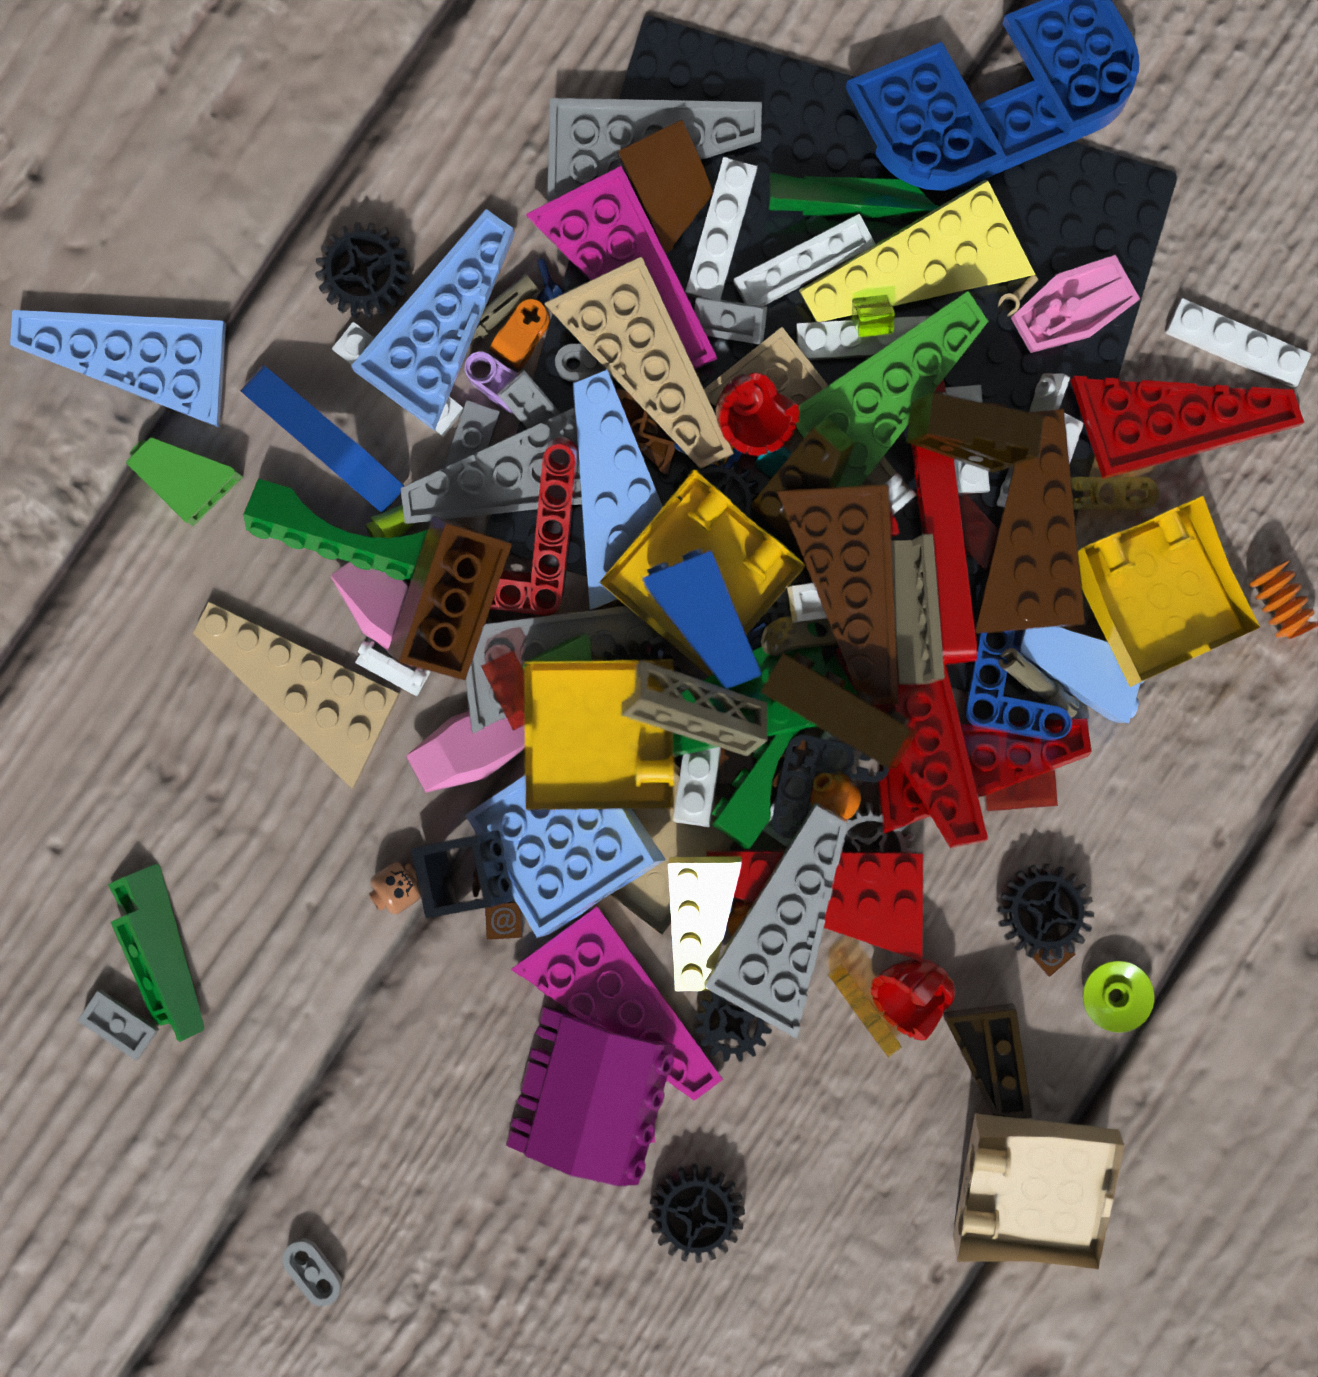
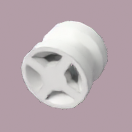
[885,473,916,515]

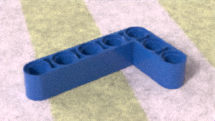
[240,365,404,513]
[965,631,1072,740]

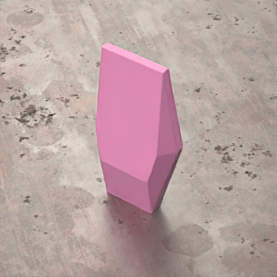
[1011,255,1140,353]
[331,562,412,667]
[406,709,525,793]

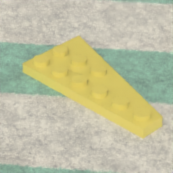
[799,180,1035,322]

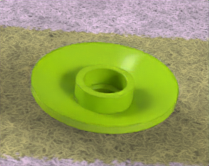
[1082,961,1154,1033]

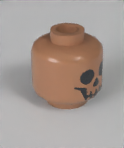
[368,862,421,915]

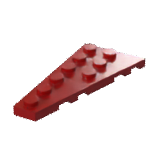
[833,648,988,848]
[876,718,1092,834]
[706,850,923,962]

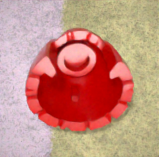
[716,372,799,456]
[870,959,956,1041]

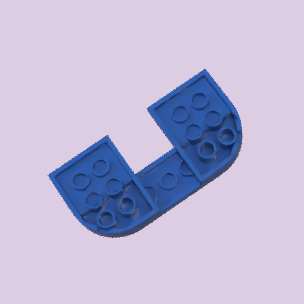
[846,0,1140,191]

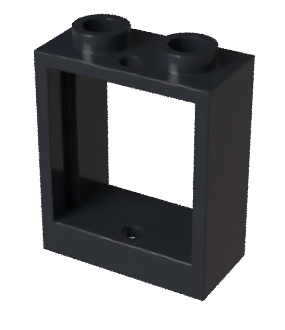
[411,830,514,918]

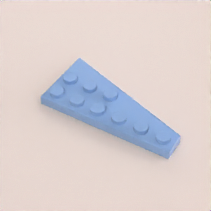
[351,209,515,431]
[573,370,663,610]

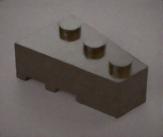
[750,418,855,552]

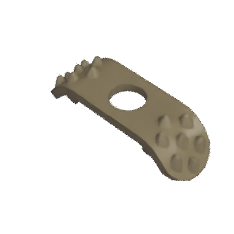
[761,616,838,657]

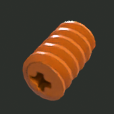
[1249,560,1318,639]

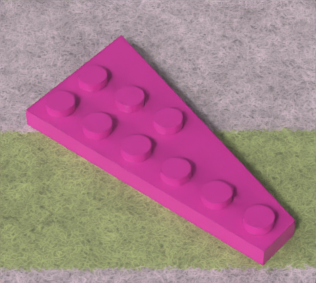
[526,166,717,370]
[511,905,723,1101]

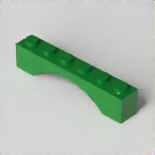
[243,478,428,580]
[711,654,857,850]

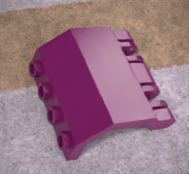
[506,1006,676,1186]

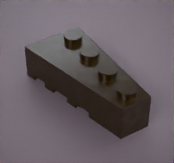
[761,652,918,768]

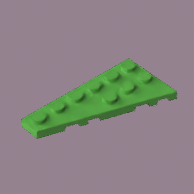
[796,291,988,487]

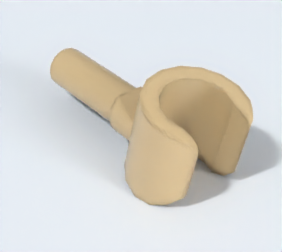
[998,275,1038,316]

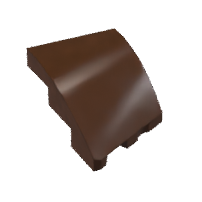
[618,120,713,254]
[617,370,701,475]

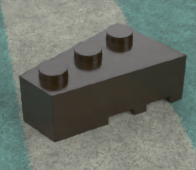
[907,391,1044,473]
[943,1003,1032,1119]

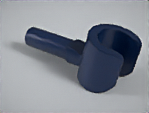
[537,259,565,306]

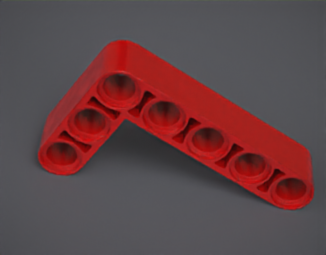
[490,437,578,615]

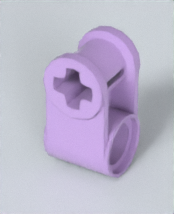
[465,352,518,415]

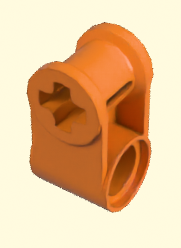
[490,299,550,370]

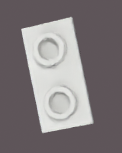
[355,638,431,696]

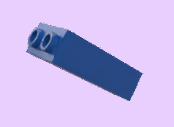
[643,548,761,689]

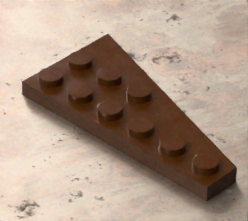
[975,409,1085,634]
[777,484,898,705]

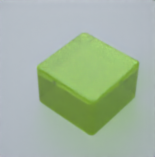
[851,295,895,337]

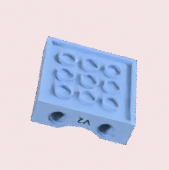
[465,775,666,938]

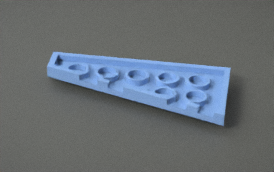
[10,310,226,428]

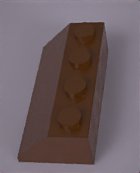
[388,516,512,680]

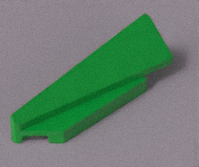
[769,173,940,219]
[108,864,205,1042]

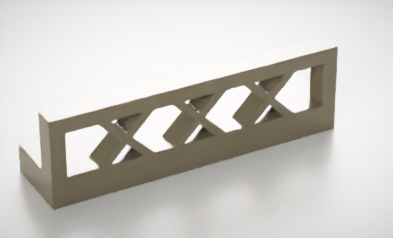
[891,534,945,685]
[621,660,767,756]

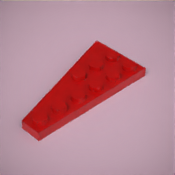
[1070,376,1304,479]

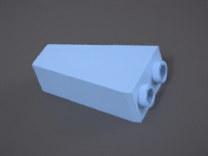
[1012,627,1144,723]

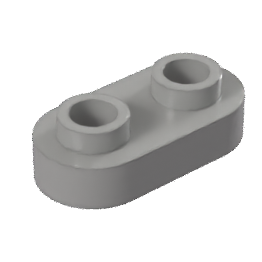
[555,344,615,382]
[282,1238,342,1306]

